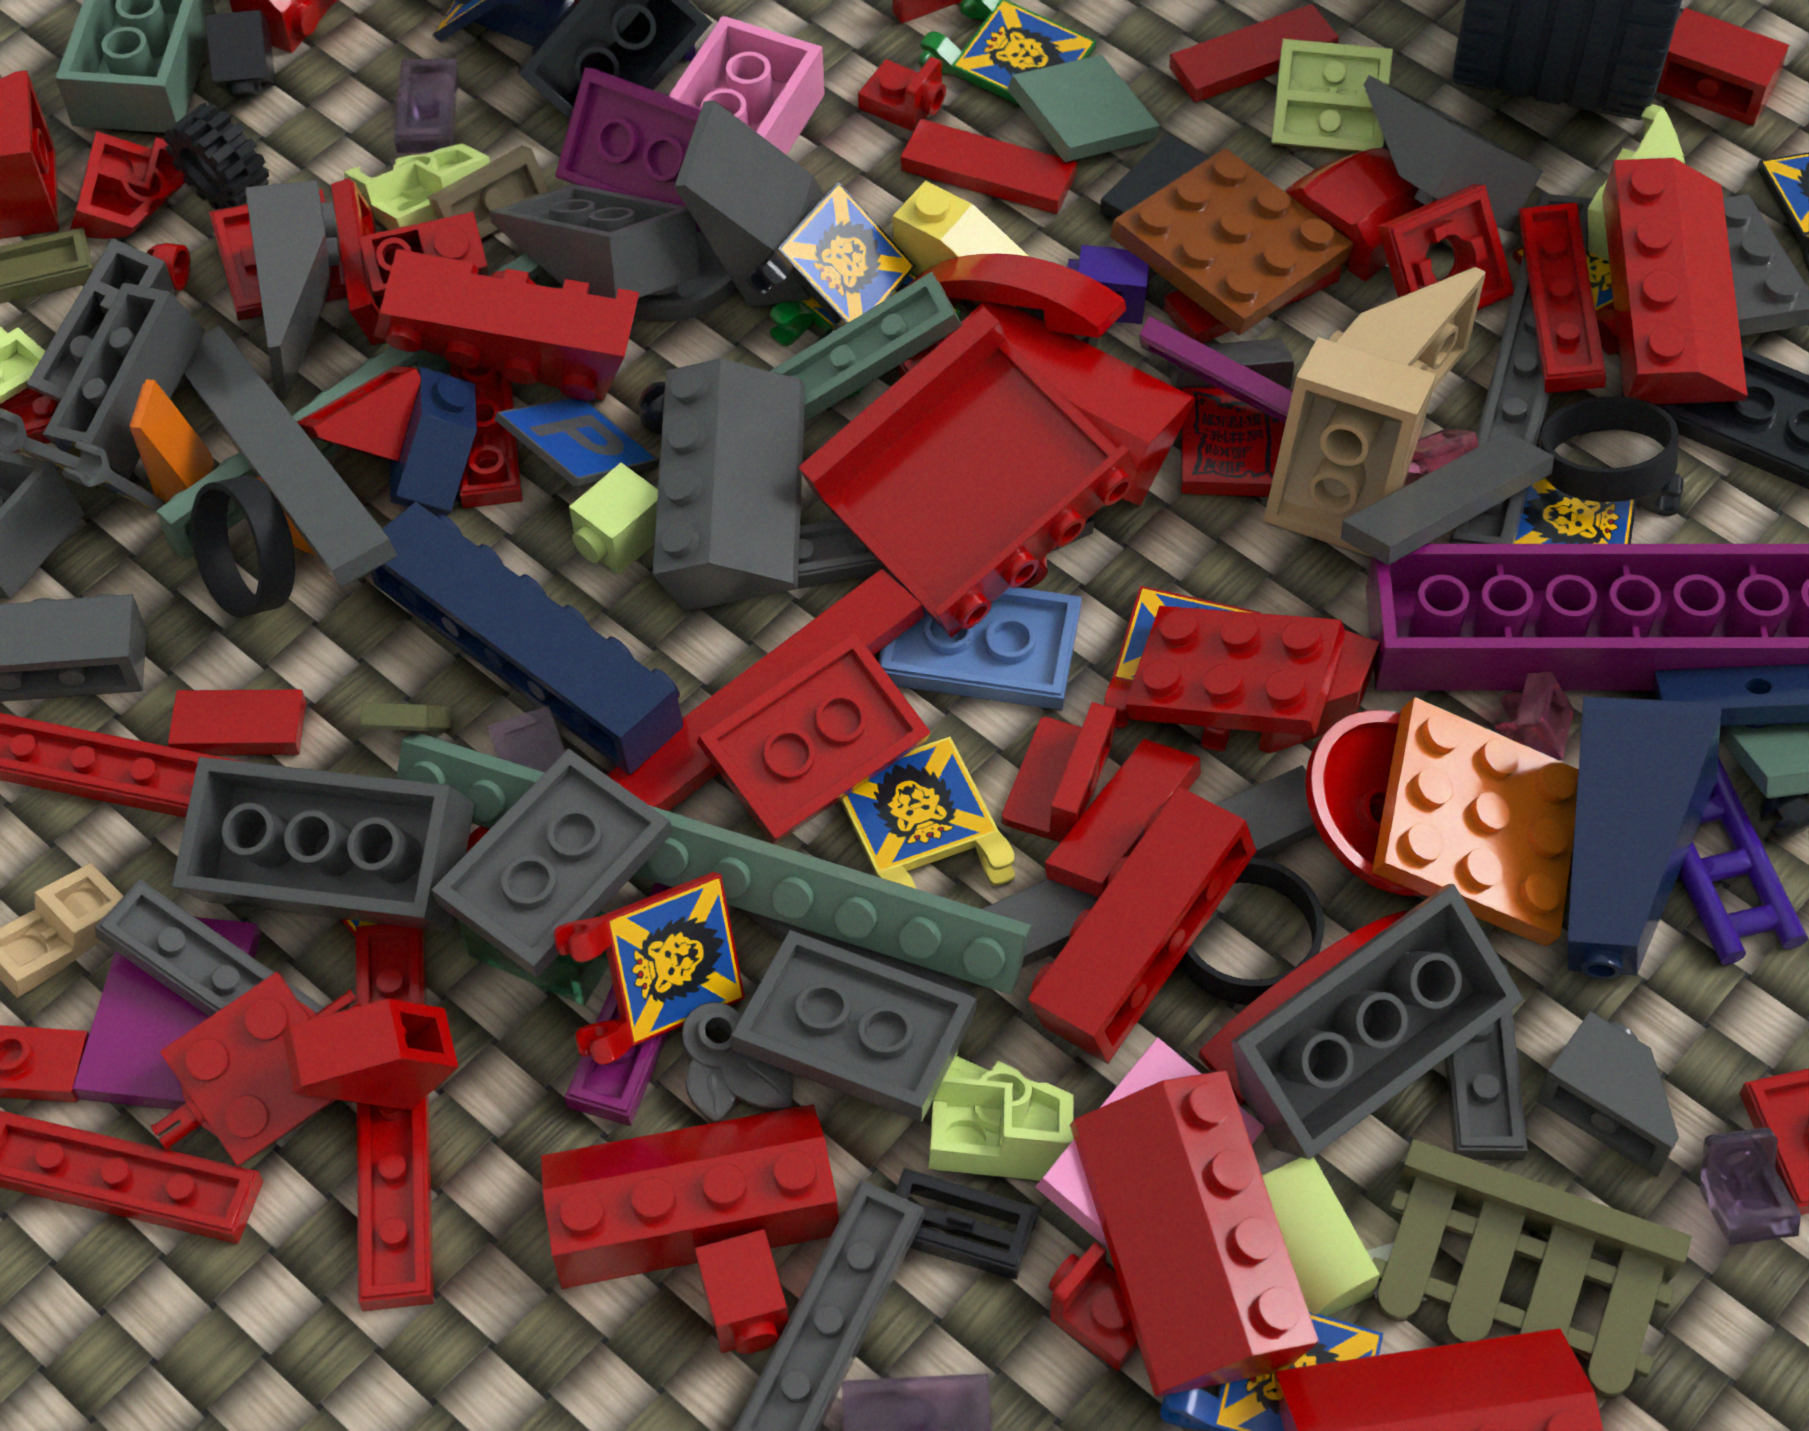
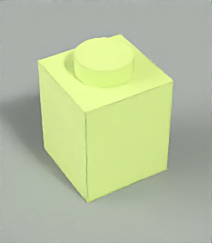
[569,463,658,575]

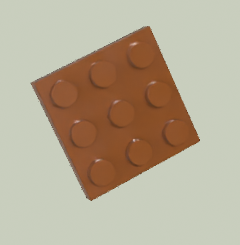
[1110,148,1354,336]

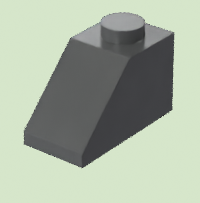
[1536,1011,1679,1177]

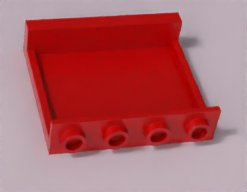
[798,307,1138,638]

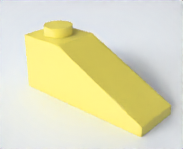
[893,180,1029,307]

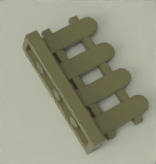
[1373,1139,1692,1398]

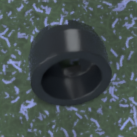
[638,381,665,434]
[1759,795,1809,837]

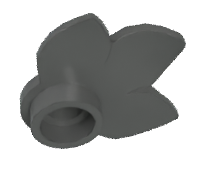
[681,1002,793,1123]

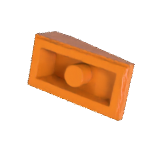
[129,379,214,503]

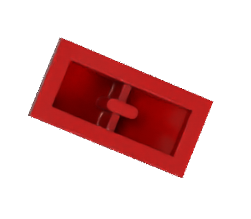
[297,366,421,461]

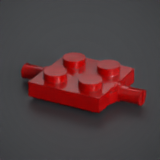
[151,971,362,1166]

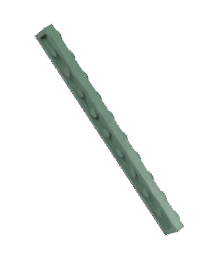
[396,731,1032,995]

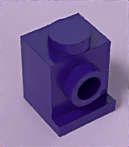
[1067,245,1150,325]

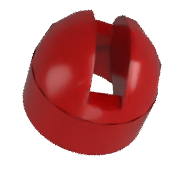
[146,243,191,291]

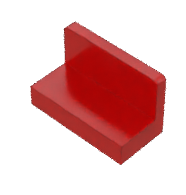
[1002,702,1117,843]

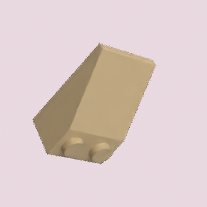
[1329,267,1486,392]
[1263,337,1437,557]

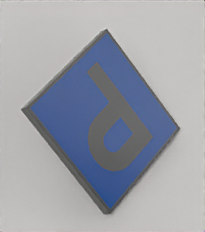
[494,397,659,487]

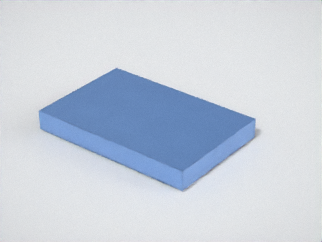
[879,587,1082,711]

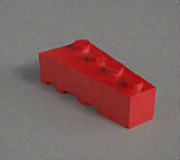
[373,249,640,401]

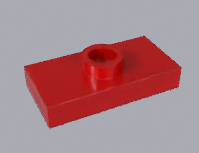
[0,1025,89,1103]

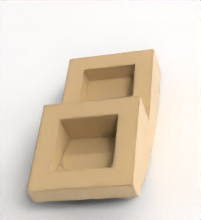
[0,863,123,998]

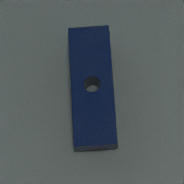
[1653,664,1809,728]

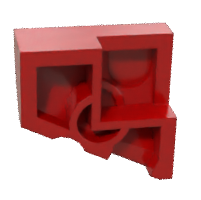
[69,131,185,239]

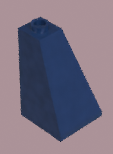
[1567,696,1722,980]

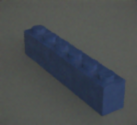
[370,502,684,775]

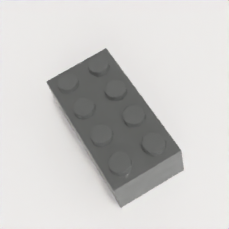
[172,757,475,932]

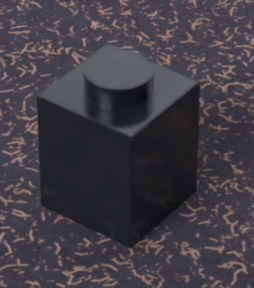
[205,10,276,97]

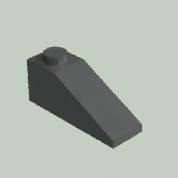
[26,238,175,402]

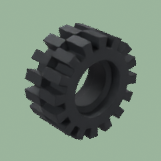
[164,103,269,210]

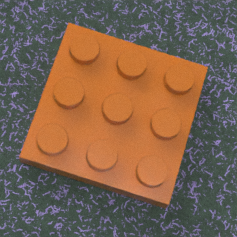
[1372,697,1579,947]

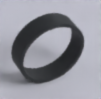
[1541,396,1678,502]
[191,475,295,617]
[1180,857,1324,1005]

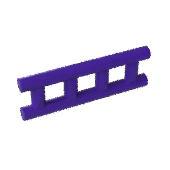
[1679,756,1808,965]

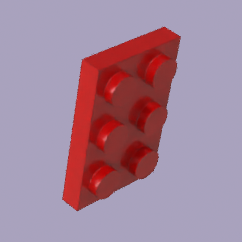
[1125,606,1346,737]
[697,632,931,844]

